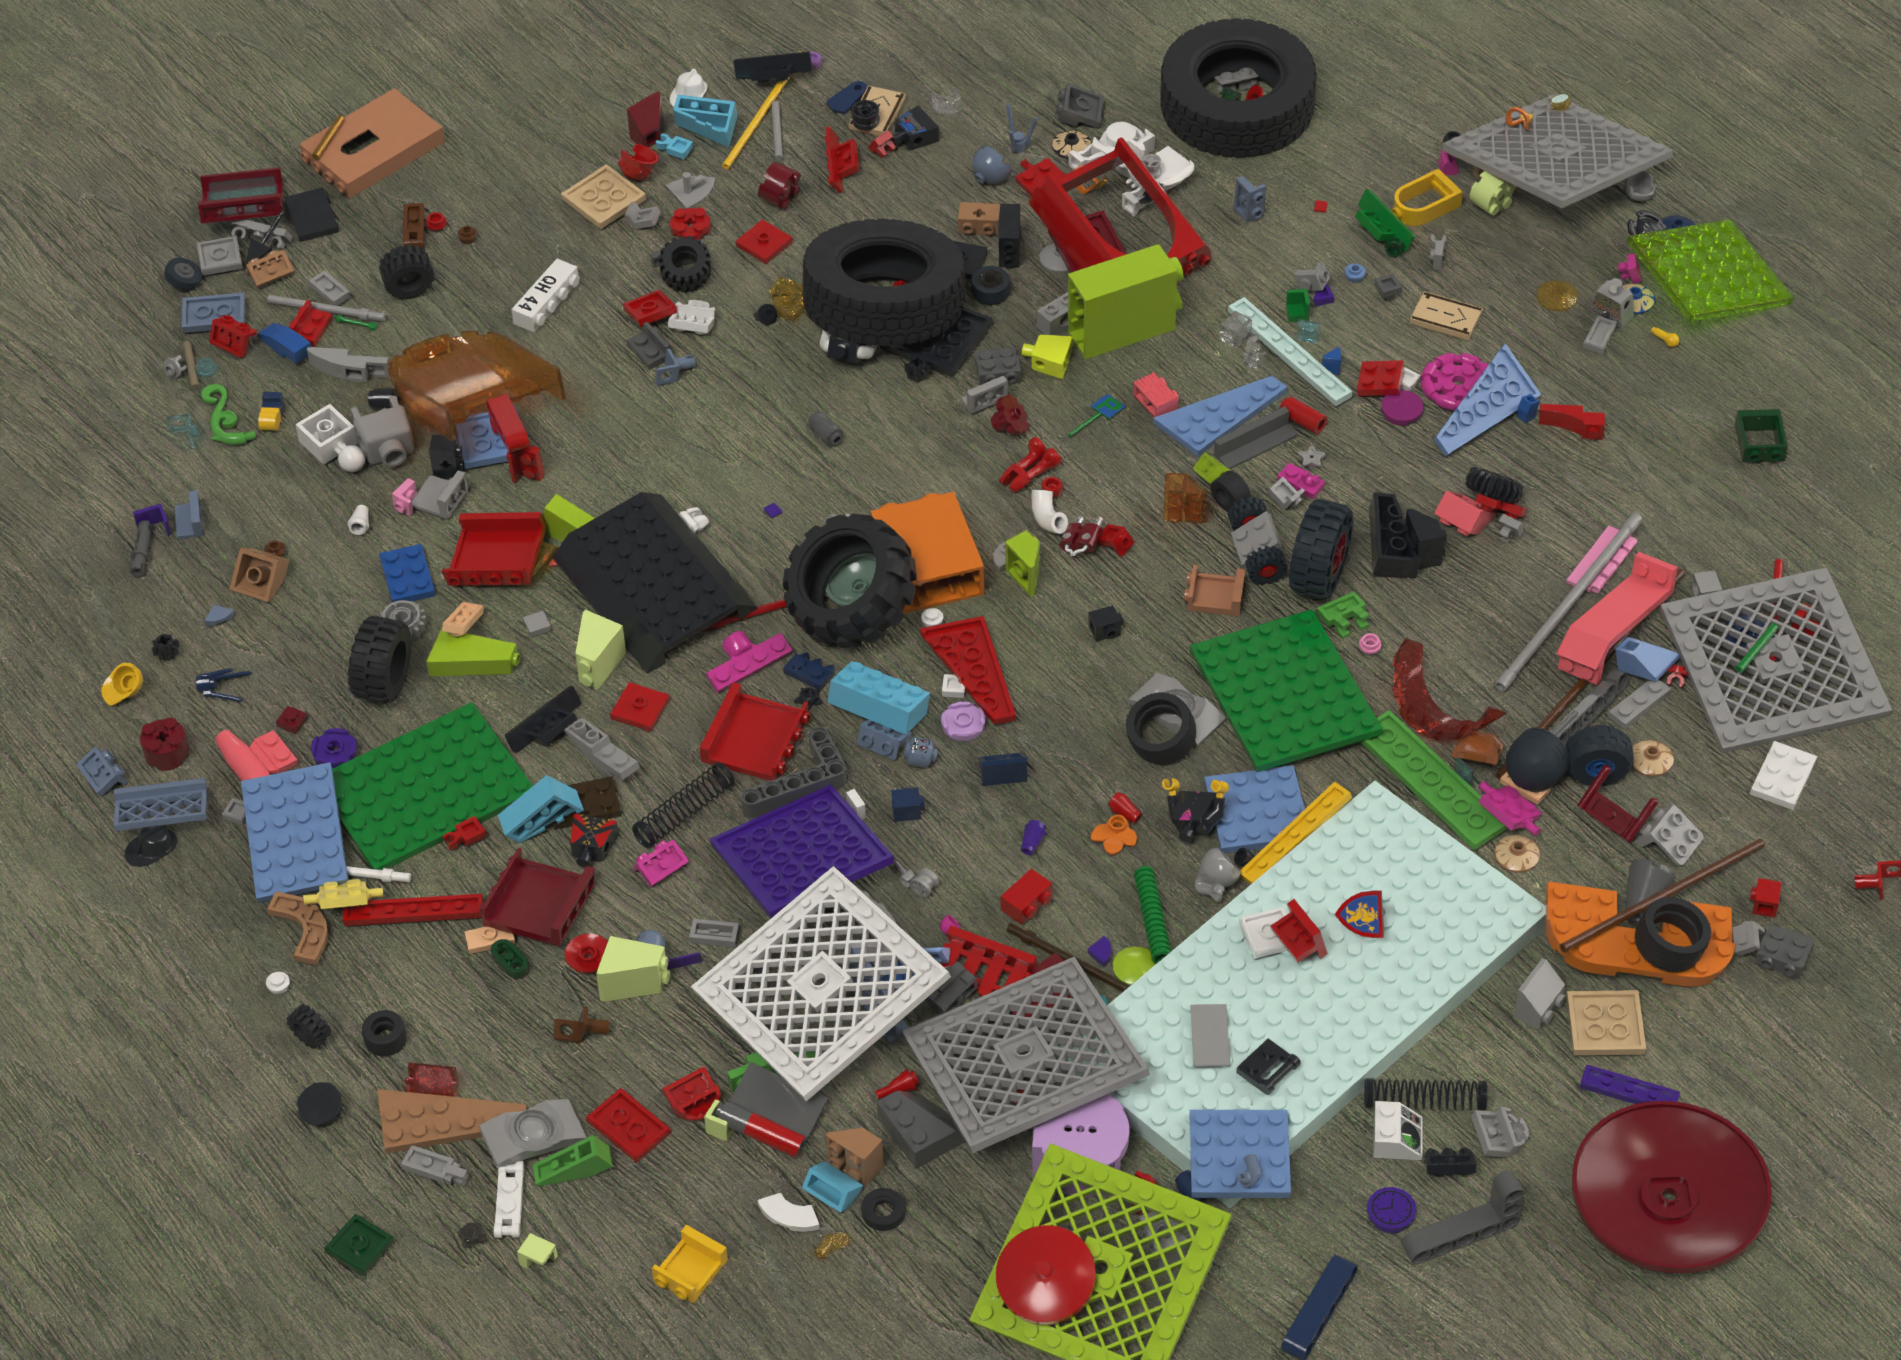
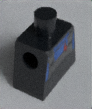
[892,105,939,150]

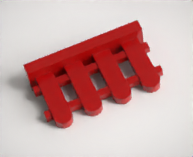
[940,926,1038,997]

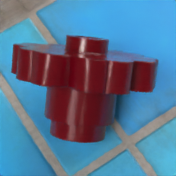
[990,394,1029,437]

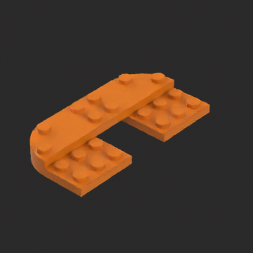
[1546,881,1735,987]

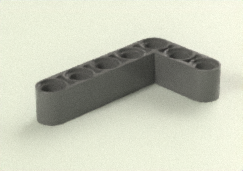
[741,727,847,818]
[1401,1170,1524,1264]

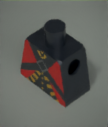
[570,814,618,868]

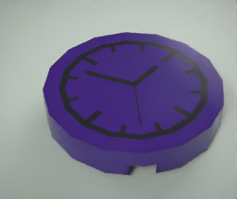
[1367,1187,1416,1233]

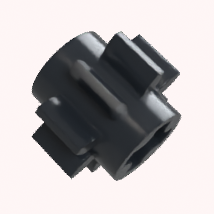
[904,356,931,382]
[152,634,180,661]

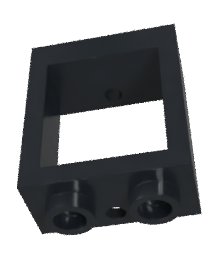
[999,204,1021,268]

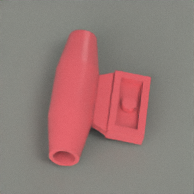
[215,730,298,781]

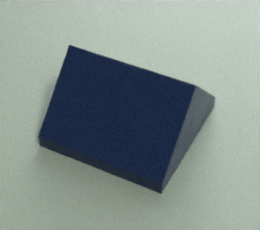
[978,752,1027,786]

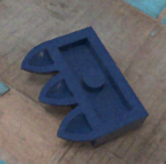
[783,652,835,691]

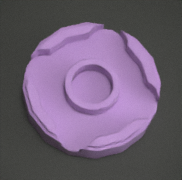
[941,702,986,741]

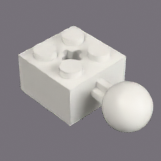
[295,404,365,472]

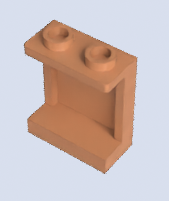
[1184,564,1246,616]

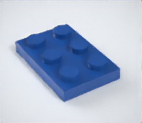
[379,544,435,603]

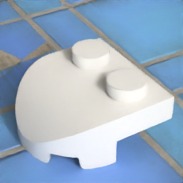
[668,300,715,334]

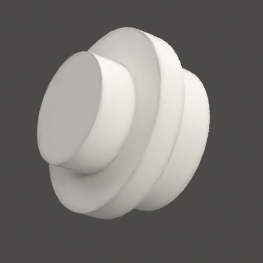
[921,608,943,627]
[266,972,290,994]

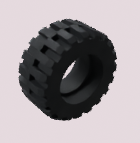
[348,616,412,704]

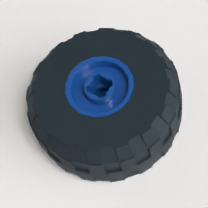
[1565,725,1634,786]

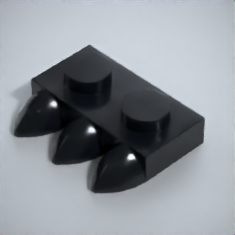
[1424,1147,1476,1176]

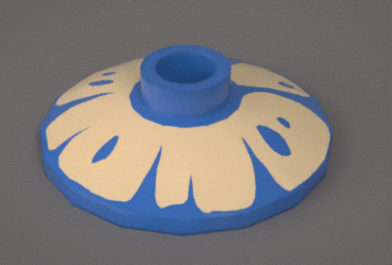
[1622,284,1655,314]

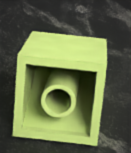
[575,610,626,690]
[596,936,670,1002]

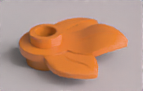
[1091,815,1137,855]

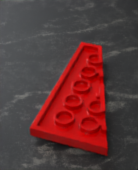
[919,616,1016,725]

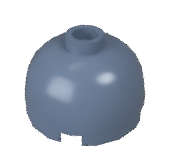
[972,146,1012,185]

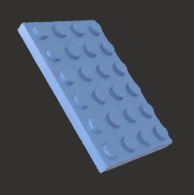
[241,762,348,903]

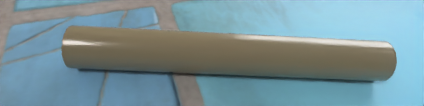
[183,341,199,390]

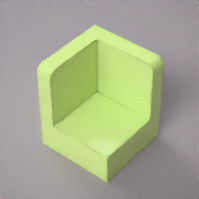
[704,1099,734,1141]
[517,1233,558,1269]

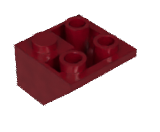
[627,91,663,148]

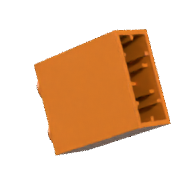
[871,491,984,614]

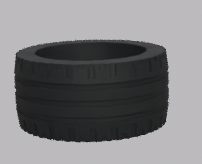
[1126,692,1197,765]
[1634,897,1711,972]

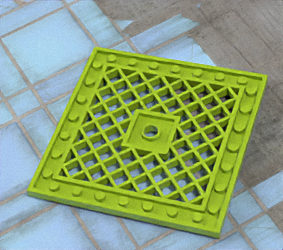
[969,1143,1232,1360]

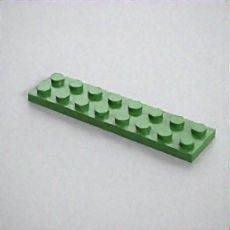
[1359,710,1508,850]

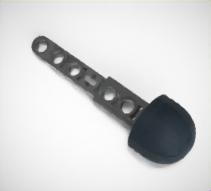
[1505,669,1629,792]

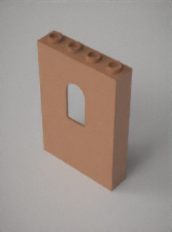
[300,88,445,198]

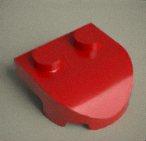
[662,1066,721,1121]

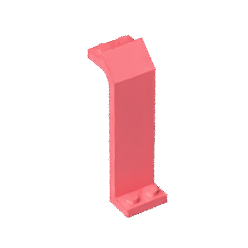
[1556,552,1678,685]

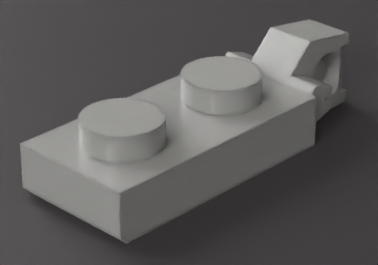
[400,1145,469,1186]

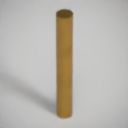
[312,115,344,160]

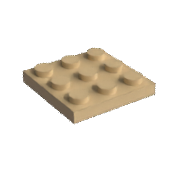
[561,164,646,229]
[1566,990,1646,1056]

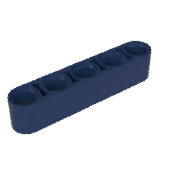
[1281,1254,1358,1360]

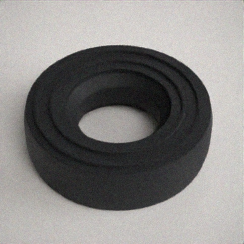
[861,1188,906,1231]

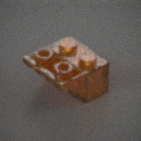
[1163,473,1208,523]

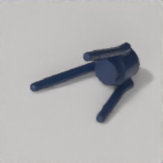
[196,668,251,702]

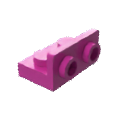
[633,839,689,887]

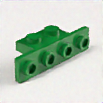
[1355,189,1415,252]

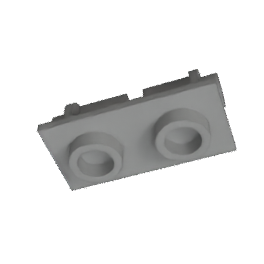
[1214,68,1258,94]

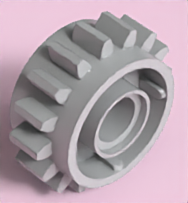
[379,600,427,641]

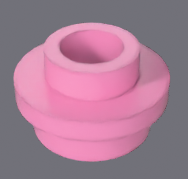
[1359,633,1381,654]

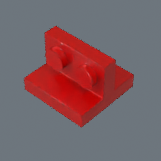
[1270,899,1328,963]

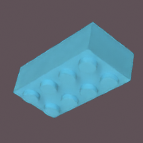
[827,661,930,735]

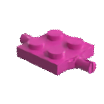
[1478,781,1542,836]

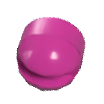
[940,914,960,935]

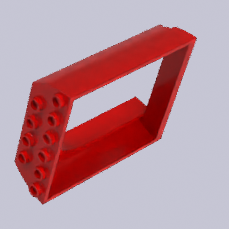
[1029,137,1211,275]

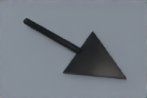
[245,211,284,269]

